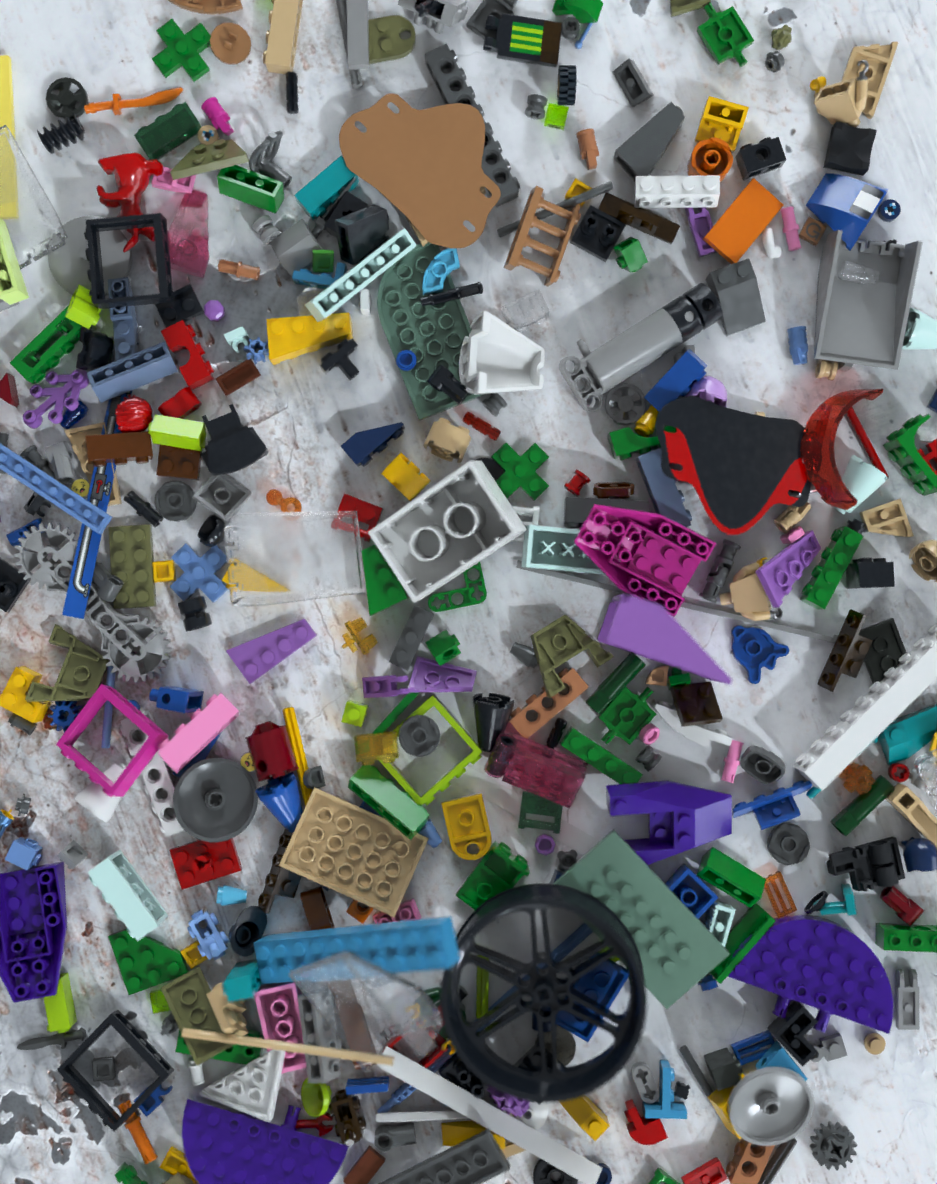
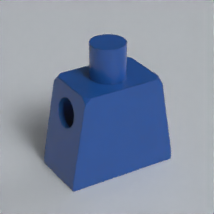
[149,686,204,713]

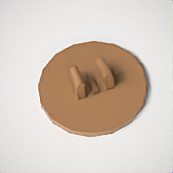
[210,22,251,65]

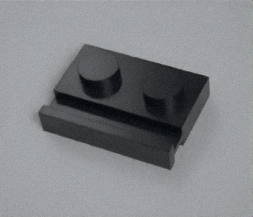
[155,284,204,328]

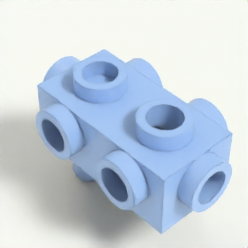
[187,909,229,960]

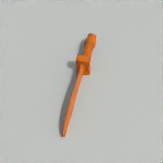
[84,87,183,115]

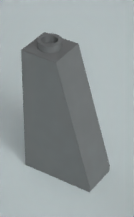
[613,102,685,182]

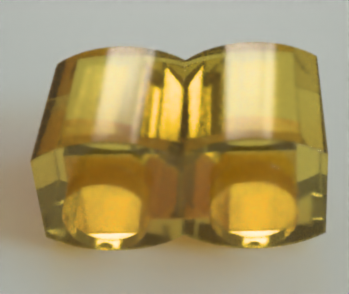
[354,731,400,765]

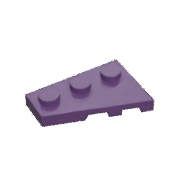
[408,656,477,693]

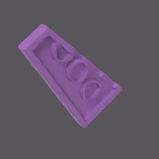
[755,530,821,608]
[226,619,317,684]

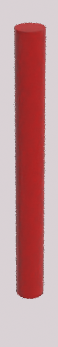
[844,405,889,478]

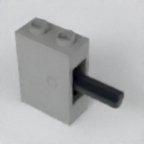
[398,0,468,34]

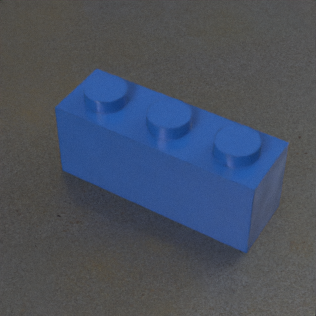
[644,349,708,412]

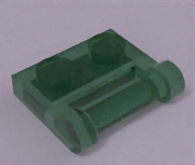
[518,791,564,834]

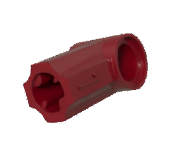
[880,886,924,927]

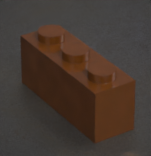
[85,431,153,467]

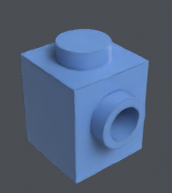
[5,837,43,870]

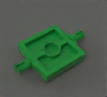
[697,3,754,67]
[598,687,657,745]

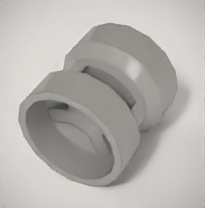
[252,215,281,245]

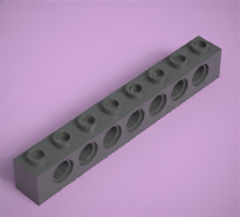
[424,43,520,208]

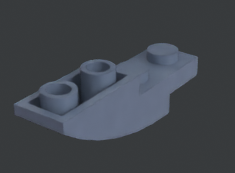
[108,277,139,361]

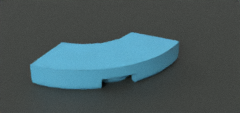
[422,248,460,295]

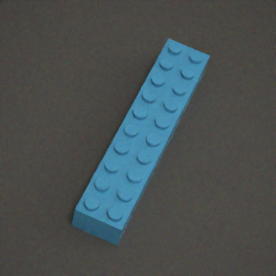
[253,916,460,984]

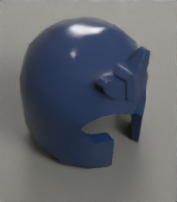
[901,837,937,872]

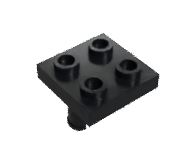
[570,205,626,262]
[320,338,359,381]
[0,558,31,613]
[438,1053,487,1098]

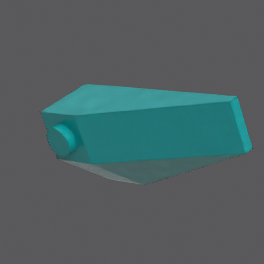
[878,704,937,765]

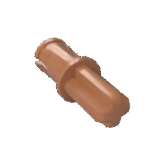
[218,259,260,280]

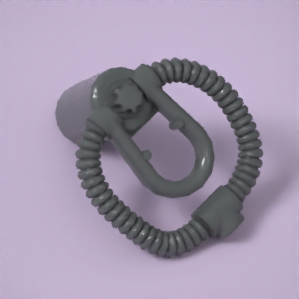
[249,131,292,190]

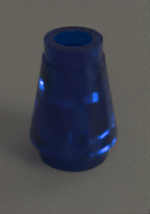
[59,400,89,429]

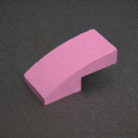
[152,166,197,193]

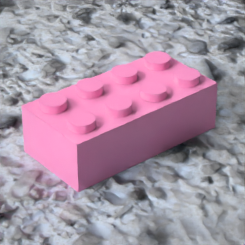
[157,693,239,773]
[254,981,306,1074]

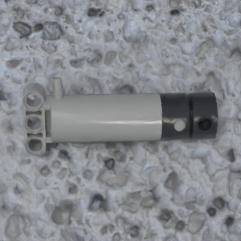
[559,283,723,411]

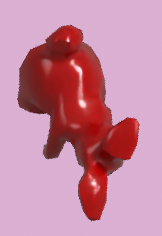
[96,153,164,253]

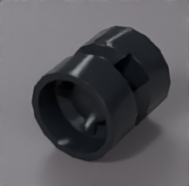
[178,596,212,632]

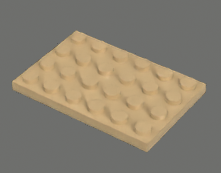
[279,787,429,917]

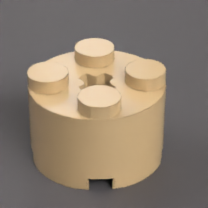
[423,418,471,463]

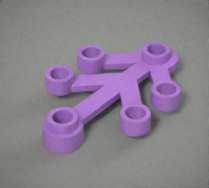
[23,369,90,429]

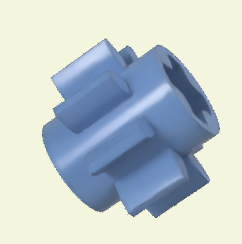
[244,337,269,364]

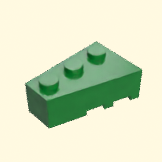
[362,544,408,616]

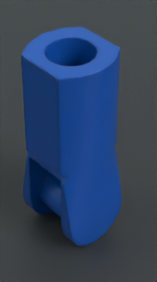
[6,518,46,546]

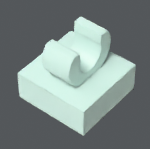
[224,326,249,353]

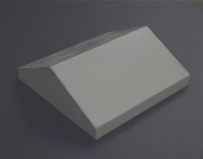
[270,219,322,277]
[193,474,252,522]

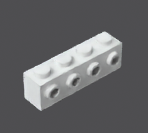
[634,175,720,208]

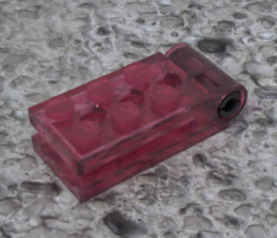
[484,732,588,808]

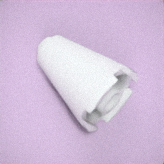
[74,763,127,822]

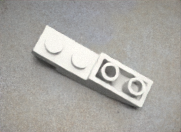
[652,700,733,747]

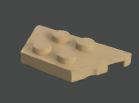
[841,41,899,119]

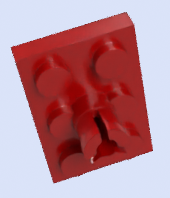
[169,838,242,890]

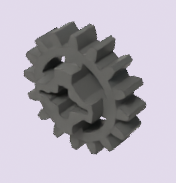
[809,1121,857,1171]

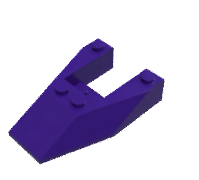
[606,781,732,865]

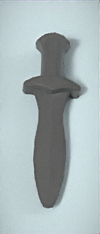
[17,1027,86,1050]

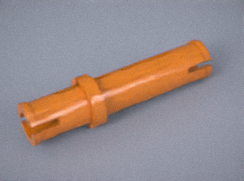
[117,1099,158,1165]

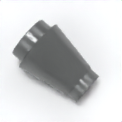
[510,642,538,668]

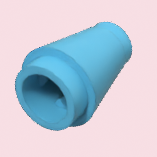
[216,885,247,906]

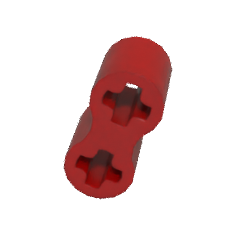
[158,387,202,419]

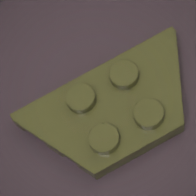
[170,139,249,180]

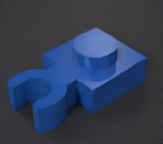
[133,1084,173,1117]

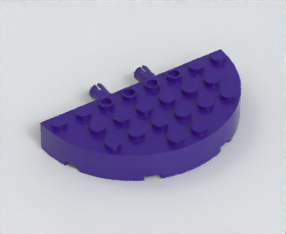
[728,915,893,1034]
[182,1099,349,1184]

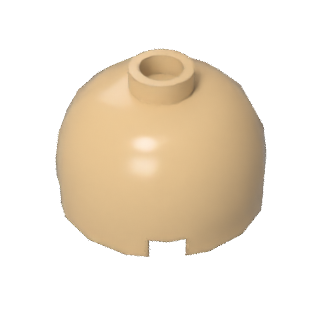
[909,540,937,582]

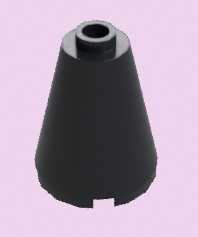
[473,693,514,753]

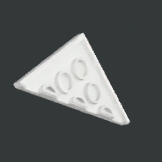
[198,1049,286,1122]

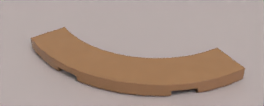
[168,0,243,14]

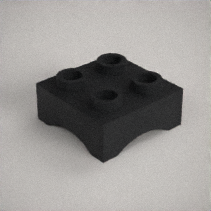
[824,121,877,176]

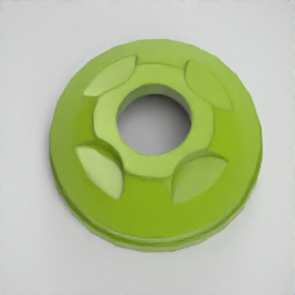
[301,1078,332,1118]

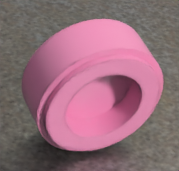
[639,723,660,745]

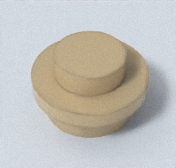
[864,1033,886,1055]

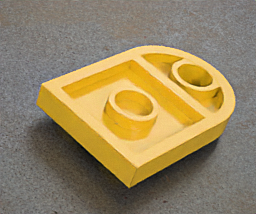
[441,793,491,860]

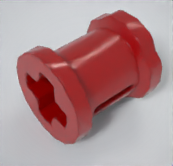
[564,469,591,497]

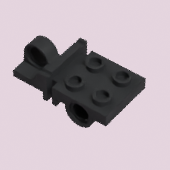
[826,837,905,892]

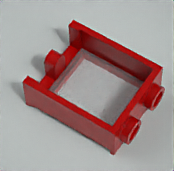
[382,1014,448,1068]

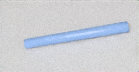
[101,665,116,748]

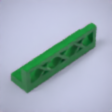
[709,903,776,984]

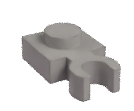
[811,1033,847,1062]

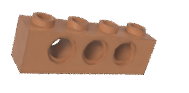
[509,667,589,740]
[726,1138,775,1184]

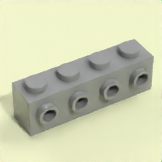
[297,989,341,1083]

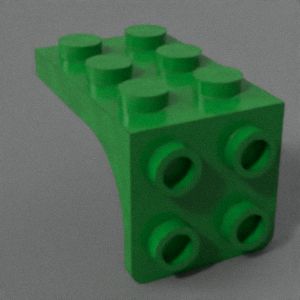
[883,414,937,496]
[456,841,530,910]

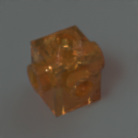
[838,763,876,795]

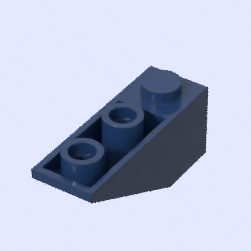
[341,422,405,467]

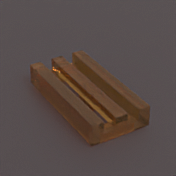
[763,871,797,919]

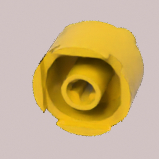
[381,452,431,501]

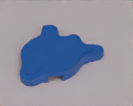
[731,625,789,684]

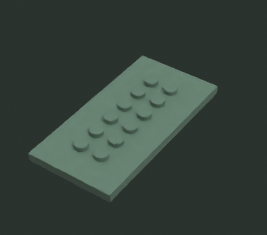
[553,829,730,1009]

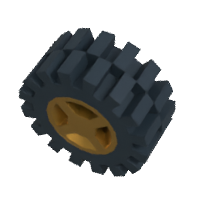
[557,65,577,105]

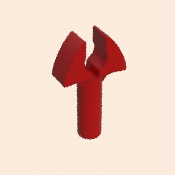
[295,1112,334,1136]

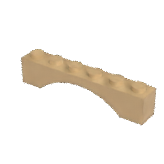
[885,783,937,847]

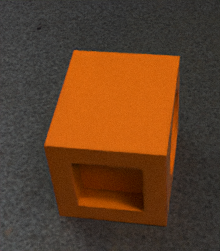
[346,899,374,924]

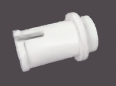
[186,1057,205,1086]

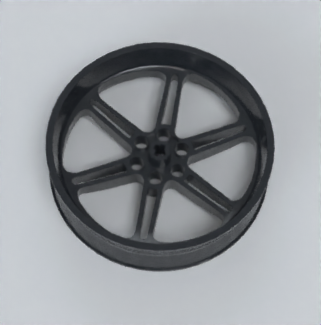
[440,883,647,1102]

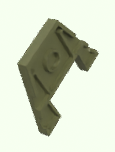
[530,615,614,699]
[25,624,109,702]

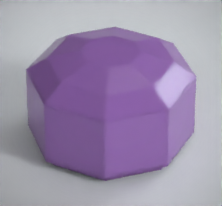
[204,300,225,321]
[535,834,556,856]

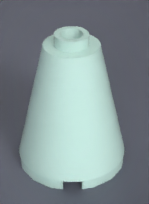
[902,307,937,350]
[832,455,888,514]

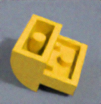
[695,96,749,152]

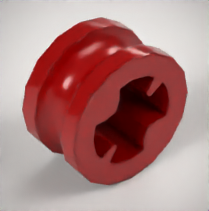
[888,763,910,782]

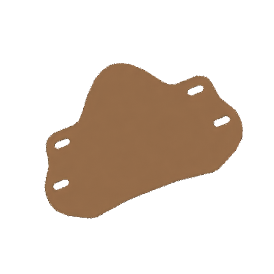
[339,93,501,248]

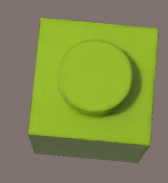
[341,700,369,727]

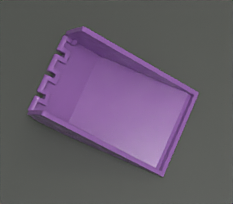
[597,594,732,685]

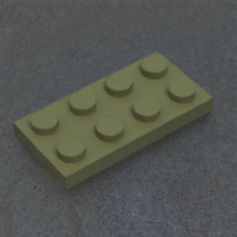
[108,524,156,609]
[161,966,235,1066]

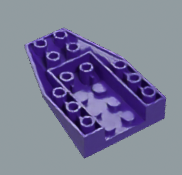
[0,862,67,1003]

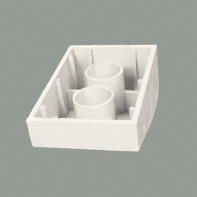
[368,460,527,603]

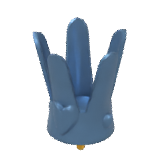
[0,809,14,838]

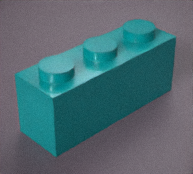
[294,155,359,220]
[223,959,261,1002]

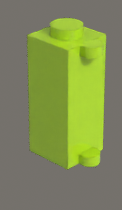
[148,414,207,451]
[43,972,77,1033]

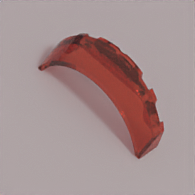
[801,389,883,510]

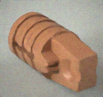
[576,129,599,170]

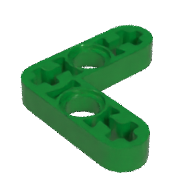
[428,562,487,612]

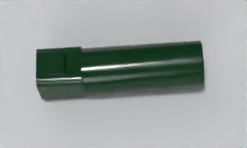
[585,652,646,714]
[830,775,895,836]

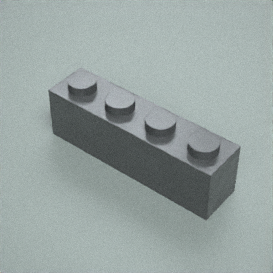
[564,497,649,528]

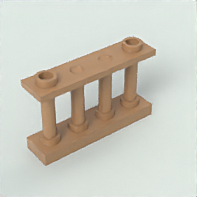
[503,186,581,287]

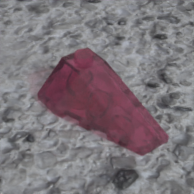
[168,190,209,278]

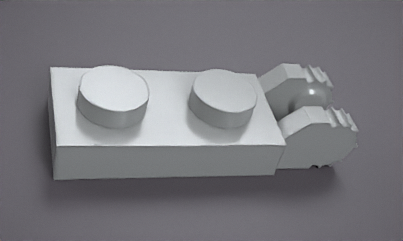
[896,969,919,1030]

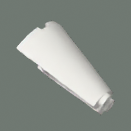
[459,311,545,394]

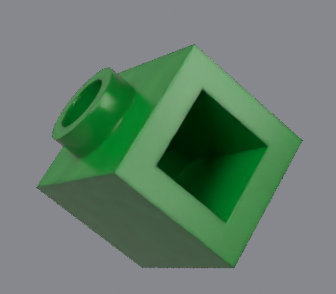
[613,237,648,273]

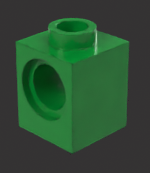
[425,630,461,666]

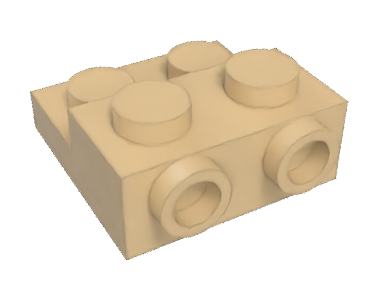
[206,982,248,1036]

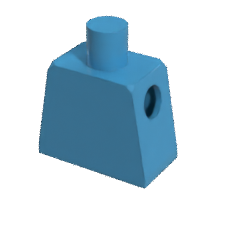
[755,1041,807,1081]

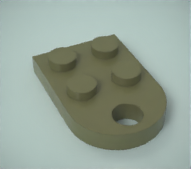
[369,15,416,64]

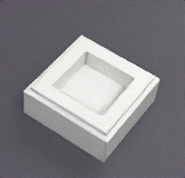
[360,289,370,315]

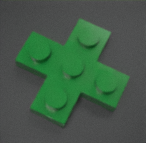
[152,19,211,82]
[491,443,549,501]

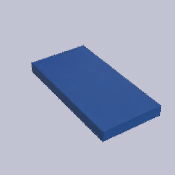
[556,952,629,1042]

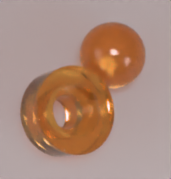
[266,489,302,518]

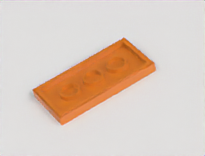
[703,178,784,265]

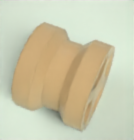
[815,359,838,381]

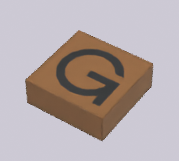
[799,217,827,246]

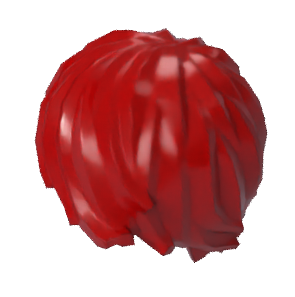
[115,394,153,433]

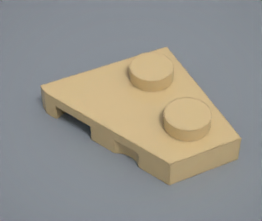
[859,498,914,537]

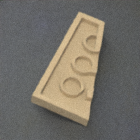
[64,422,122,506]

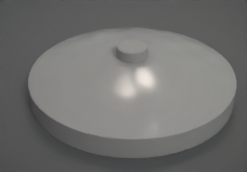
[48,216,132,297]
[728,1066,814,1146]

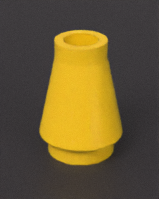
[634,406,659,438]

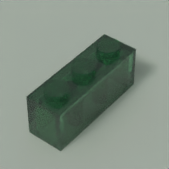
[134,102,201,160]

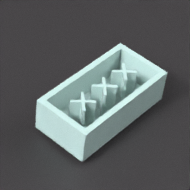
[521,525,606,575]
[87,850,168,941]

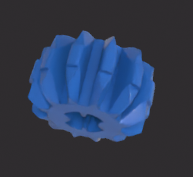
[48,701,83,733]

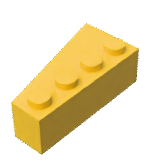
[266,312,353,365]

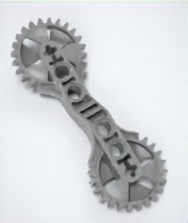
[14,522,172,683]

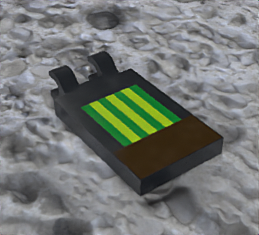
[483,13,562,67]

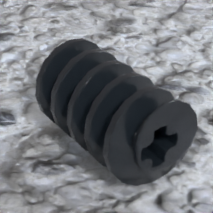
[37,113,85,154]

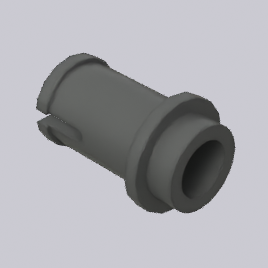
[8,713,37,736]

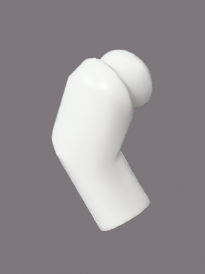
[762,228,781,259]

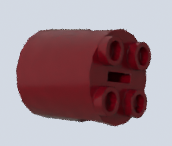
[245,721,299,782]

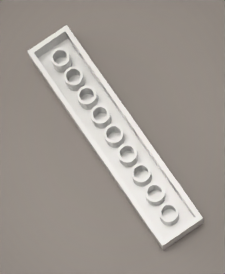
[793,624,937,790]

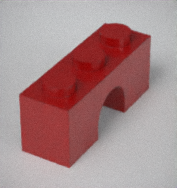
[161,320,215,390]

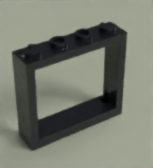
[84,213,174,309]
[57,1010,174,1132]

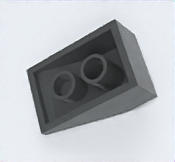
[705,258,766,336]

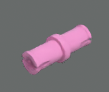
[781,206,801,251]
[720,740,744,783]

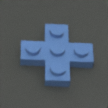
[170,544,230,602]

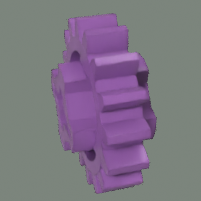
[487,1085,530,1117]

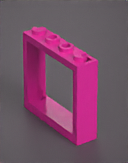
[56,684,168,797]

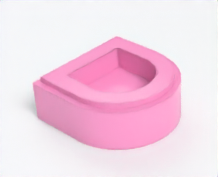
[780,526,805,544]

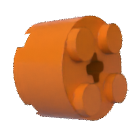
[687,137,733,183]

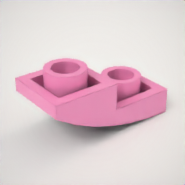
[373,898,421,924]

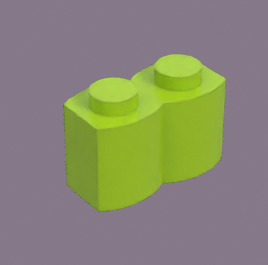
[65,284,102,329]

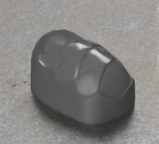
[740,745,785,785]

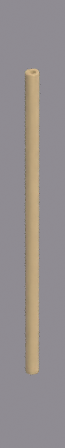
[182,1028,394,1066]

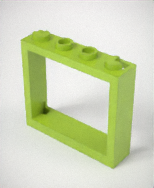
[370,694,482,806]

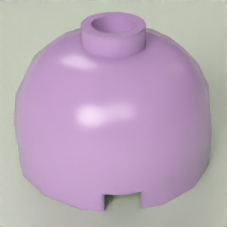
[686,376,727,407]

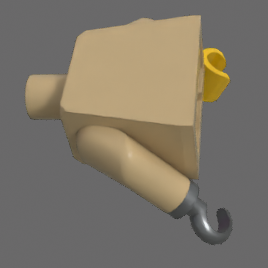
[810,60,869,127]
[720,557,783,621]

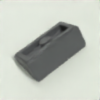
[613,59,653,107]

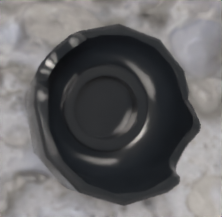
[197,514,227,547]

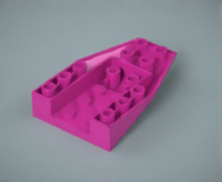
[574,504,716,617]

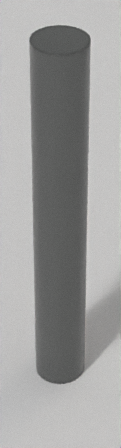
[679,1045,713,1103]

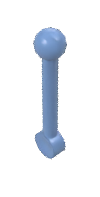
[575,23,593,49]

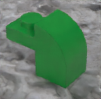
[552,0,603,24]

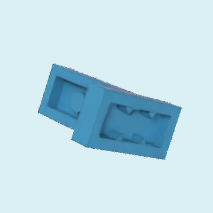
[292,262,348,309]
[642,1060,687,1119]

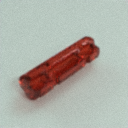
[463,412,501,441]

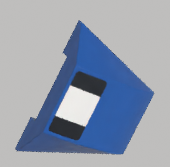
[806,173,888,251]

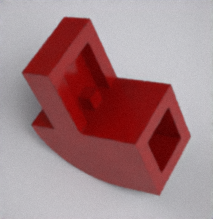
[624,1099,668,1145]

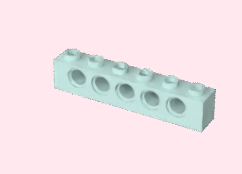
[305,228,417,322]

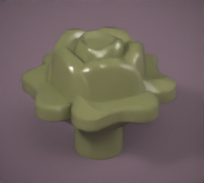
[771,24,792,51]

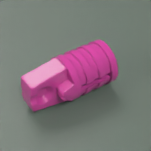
[201,97,234,136]

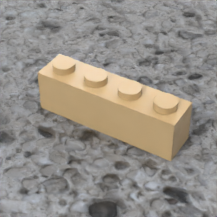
[263,0,303,74]

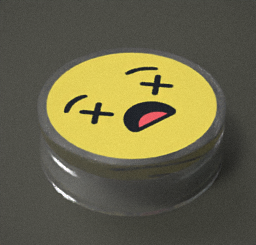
[70,478,90,499]
[239,751,255,772]

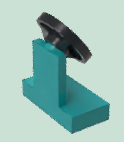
[804,884,857,916]

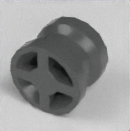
[525,94,547,119]
[482,393,508,417]
[635,745,662,771]

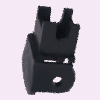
[202,404,268,476]

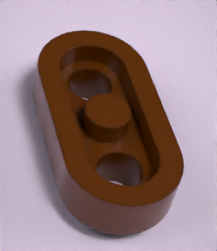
[593,482,634,499]

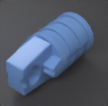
[787,326,808,365]

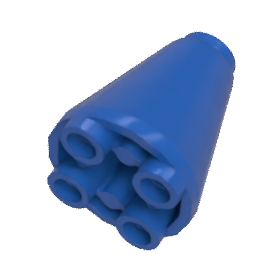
[255,772,303,833]

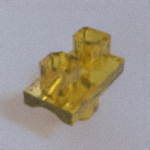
[342,617,378,655]

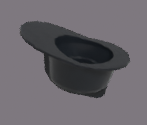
[229,906,267,957]

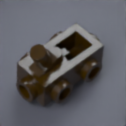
[329,1089,366,1146]

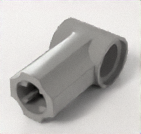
[45,441,76,484]

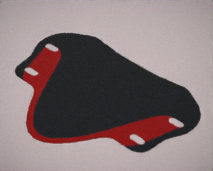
[656,396,823,535]

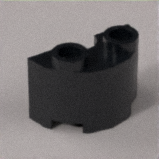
[76,327,114,371]

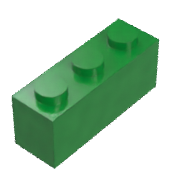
[217,165,284,214]
[697,847,766,908]

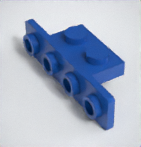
[732,780,812,830]

